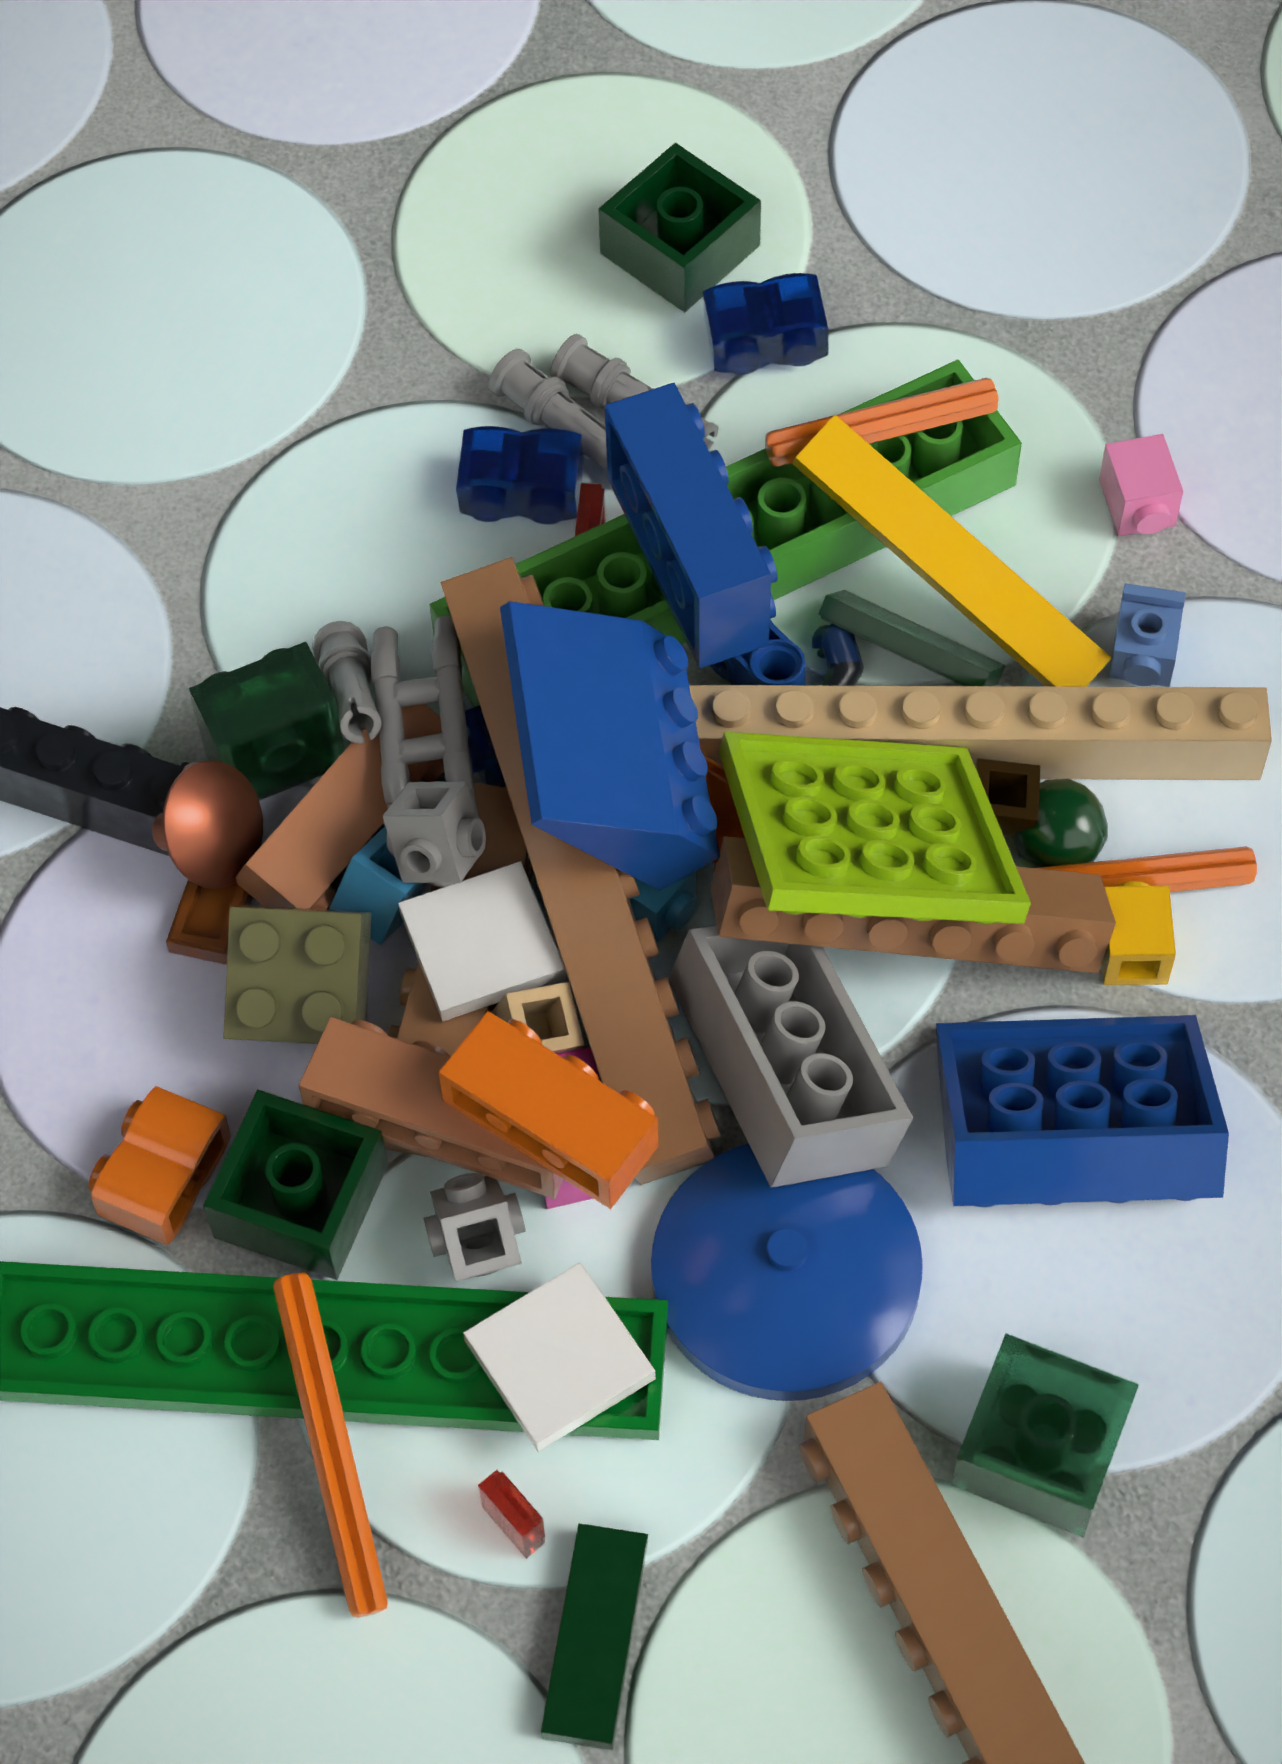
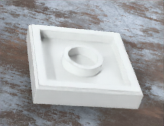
[398,861,566,1022]
[463,1262,656,1452]

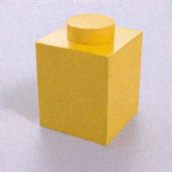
[1102,881,1176,985]

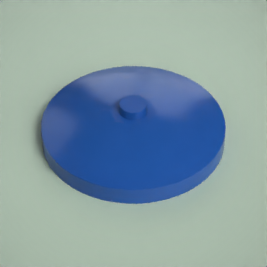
[651,1143,923,1401]

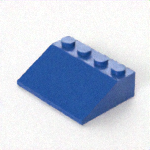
[500,601,720,891]
[936,1015,1229,1207]

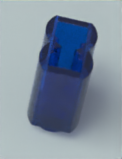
[703,273,829,375]
[456,426,584,525]

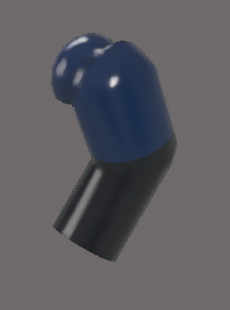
[812,624,864,686]

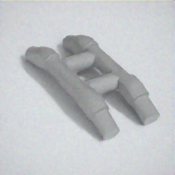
[371,616,479,818]

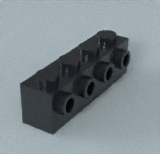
[0,707,190,856]

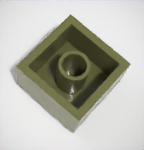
[223,905,372,1044]

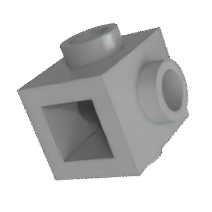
[383,781,486,887]
[423,1173,526,1282]

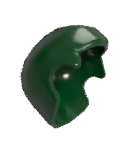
[1012,778,1108,867]

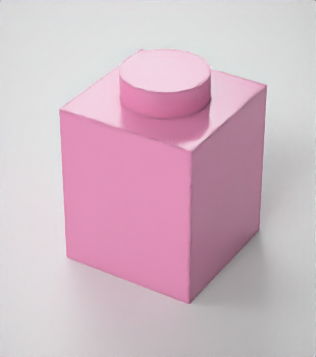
[1099,434,1183,537]

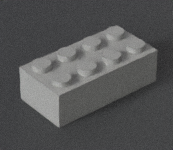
[668,925,914,1188]

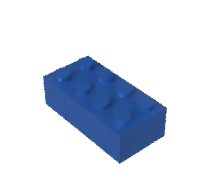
[605,382,778,669]

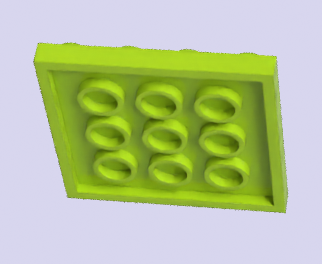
[719,731,1031,925]

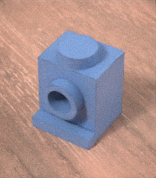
[1109,583,1186,687]

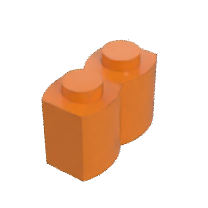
[88,1086,231,1246]

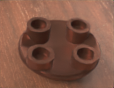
[152,760,263,889]

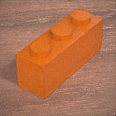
[439,1011,659,1209]

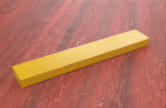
[792,414,1112,687]

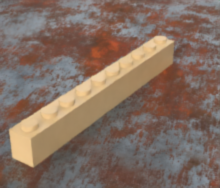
[689,685,1272,780]

